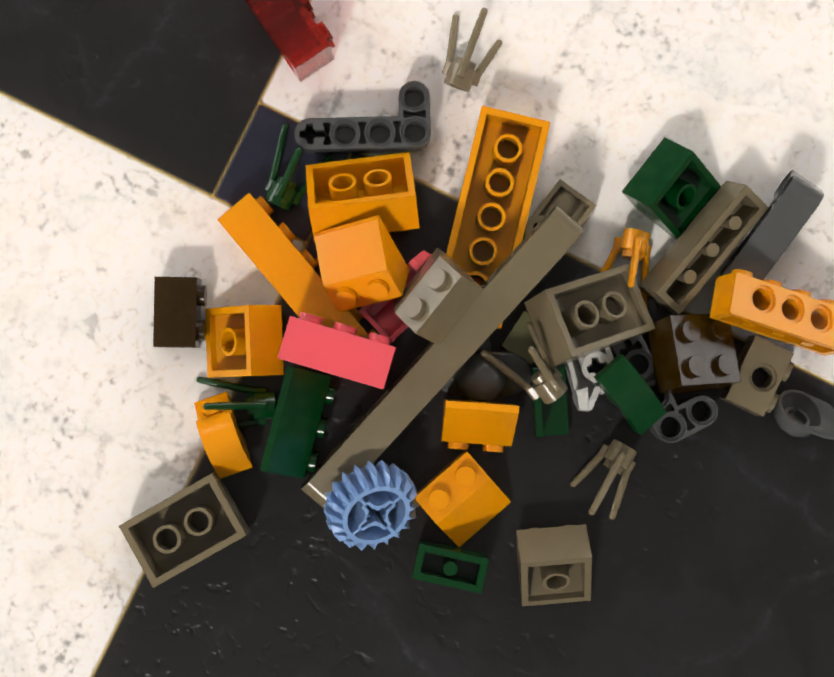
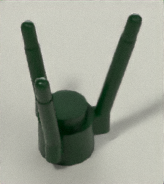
[264,123,333,211]
[196,376,275,429]

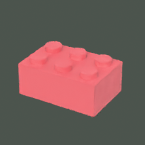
[278,311,397,390]

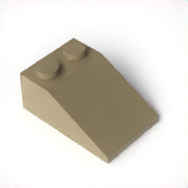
[524,264,656,368]

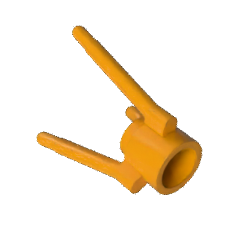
[600,228,652,307]

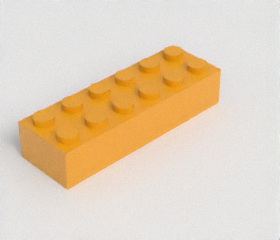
[446,106,551,329]

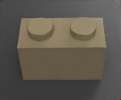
[394,248,484,345]
[516,524,592,607]

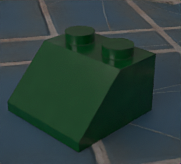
[622,137,721,240]

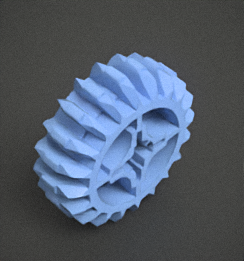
[323,460,419,550]

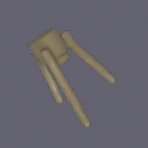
[442,8,502,92]
[481,322,568,404]
[570,439,637,520]

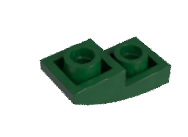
[594,354,667,435]

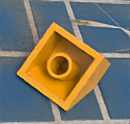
[314,215,409,312]
[205,305,284,378]
[415,450,511,547]

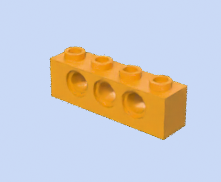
[709,269,834,356]

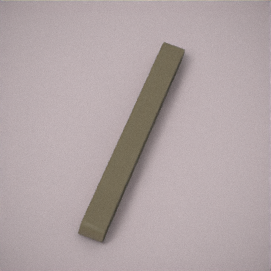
[300,206,584,509]

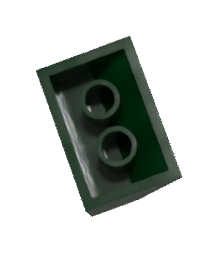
[260,365,337,479]

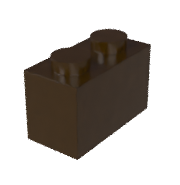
[153,277,207,348]

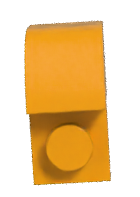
[194,391,253,479]

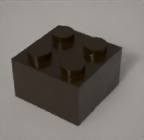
[648,314,741,394]

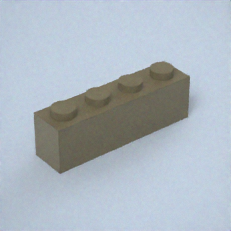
[638,181,769,315]

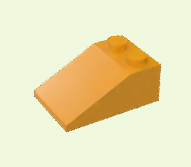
[441,398,519,452]

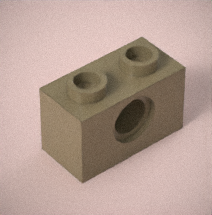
[719,335,794,417]

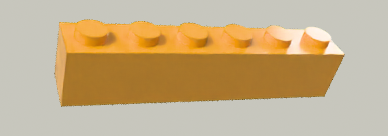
[217,193,377,339]

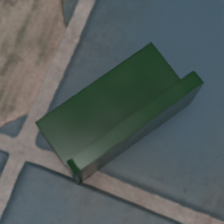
[530,365,569,437]

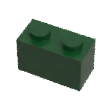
[412,539,489,594]

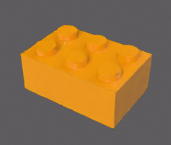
[305,152,420,242]

